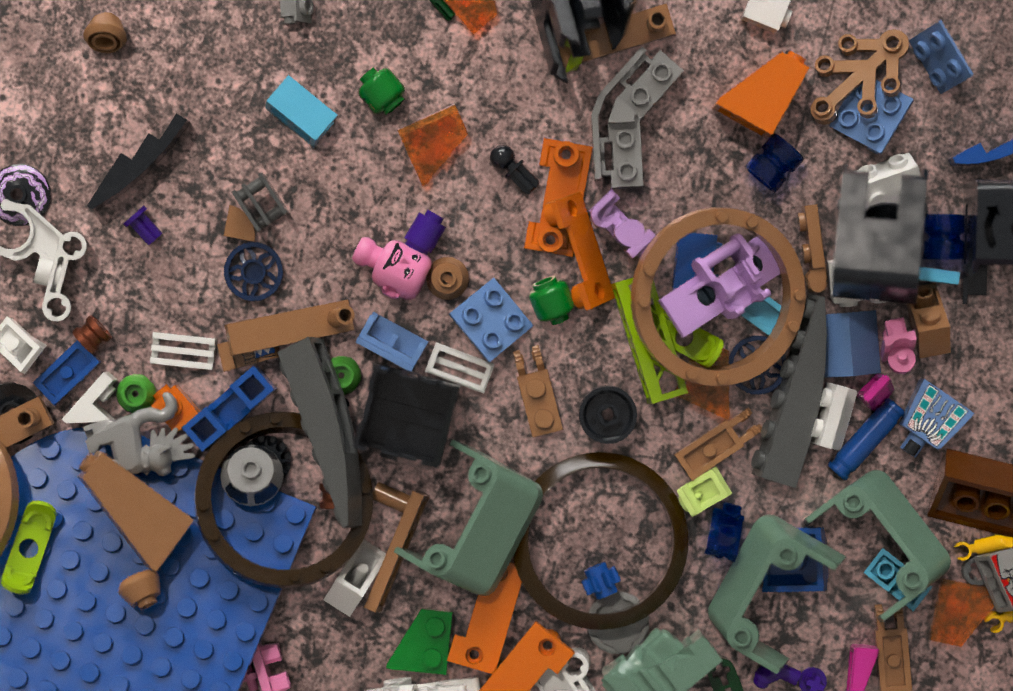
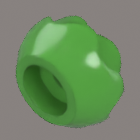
[331,356,362,395]
[116,374,156,413]

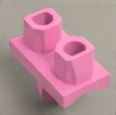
[880,317,917,374]
[244,642,291,691]

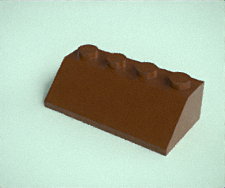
[927,448,1013,537]

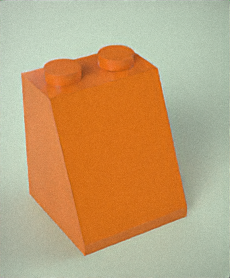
[712,51,810,139]

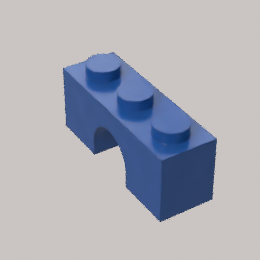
[182,365,278,452]

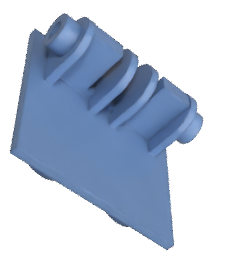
[909,20,974,94]
[829,80,914,154]
[449,278,534,362]

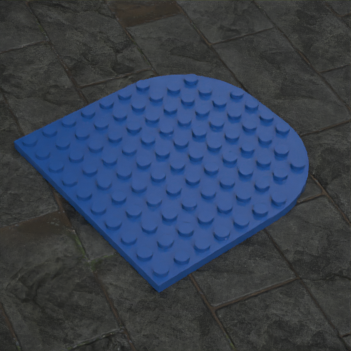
[0,428,317,691]

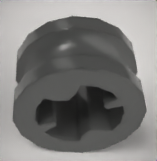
[961,556,985,585]

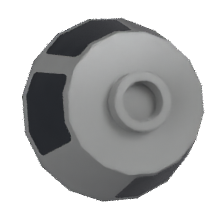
[220,444,284,506]

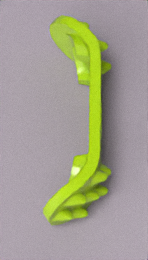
[651,304,724,368]
[0,501,57,594]

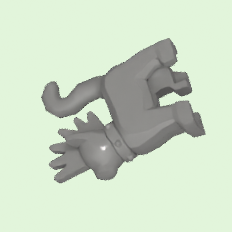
[83,392,195,476]

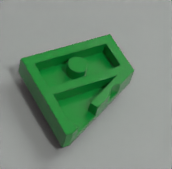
[386,608,453,675]

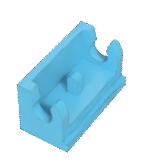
[265,75,337,148]

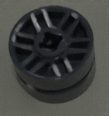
[579,385,637,444]

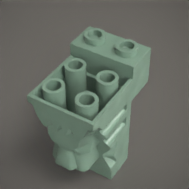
[601,628,723,691]

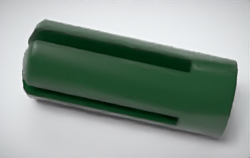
[430,0,455,21]

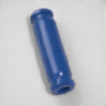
[828,398,905,480]

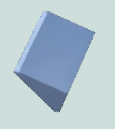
[824,310,881,378]

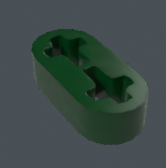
[707,656,744,691]

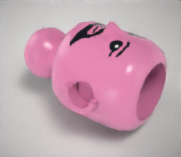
[352,237,432,300]

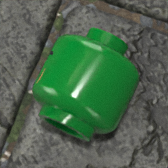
[358,68,405,115]
[529,276,575,325]

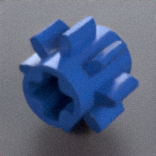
[581,562,621,600]

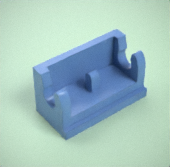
[356,312,429,372]

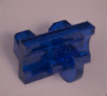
[704,502,744,562]

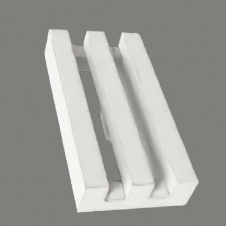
[150,332,217,370]
[425,342,495,394]

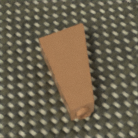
[78,451,194,572]

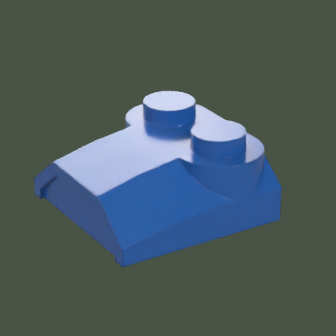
[762,526,829,592]

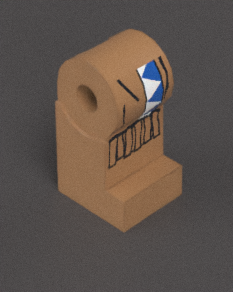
[217,342,280,372]

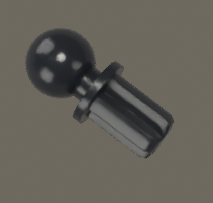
[490,144,539,194]

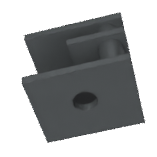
[232,173,290,233]

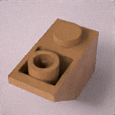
[907,283,951,359]

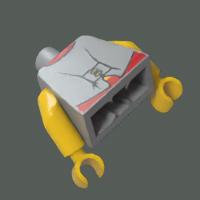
[954,535,1013,633]

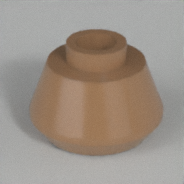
[83,12,127,53]
[426,257,469,300]
[118,569,160,610]

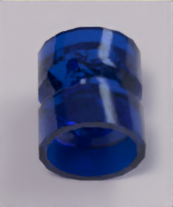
[744,133,804,193]
[923,214,965,260]

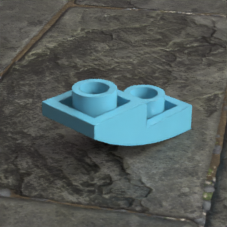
[863,548,932,612]

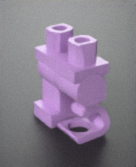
[588,189,656,259]

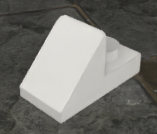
[0,316,47,374]
[62,371,118,424]

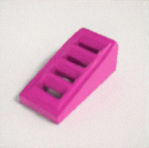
[857,373,894,411]
[846,644,879,691]

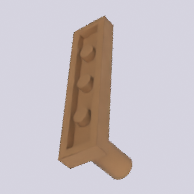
[556,3,676,69]
[224,300,355,356]
[0,396,54,449]
[364,482,430,613]

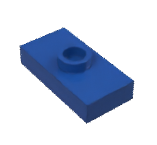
[32,340,101,405]

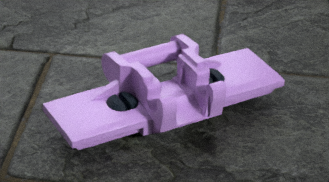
[658,225,780,338]

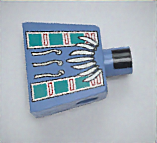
[899,378,974,458]

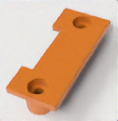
[524,138,593,257]
[544,191,615,311]
[447,562,522,674]
[479,621,575,691]

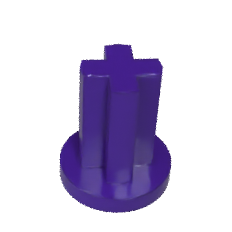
[123,205,162,246]
[798,667,827,691]

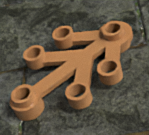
[810,29,910,125]

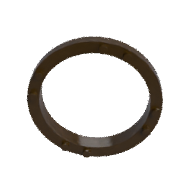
[194,412,373,588]
[513,452,689,630]

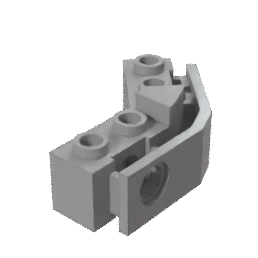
[591,46,684,189]

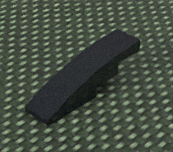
[87,113,191,211]

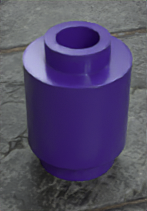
[404,209,446,255]

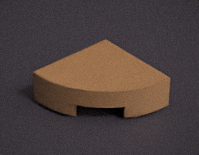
[224,205,256,242]

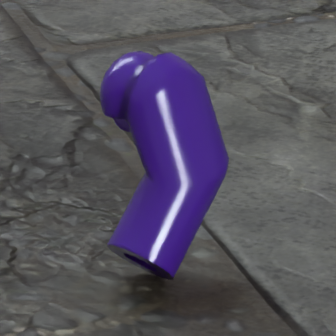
[753,665,801,689]

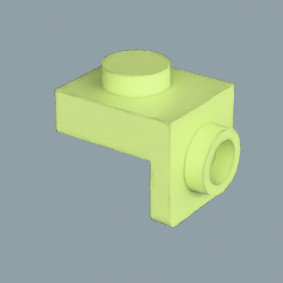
[677,466,732,517]

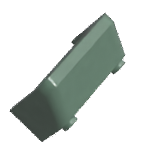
[394,439,543,596]
[804,470,951,622]
[708,514,846,674]

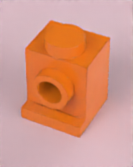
[151,384,201,434]

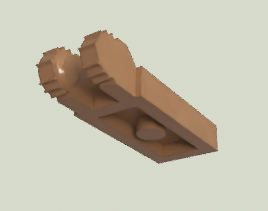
[797,204,827,293]
[513,345,563,437]
[674,407,762,481]
[874,603,912,691]

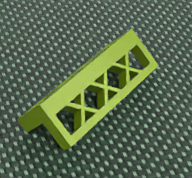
[611,277,688,404]

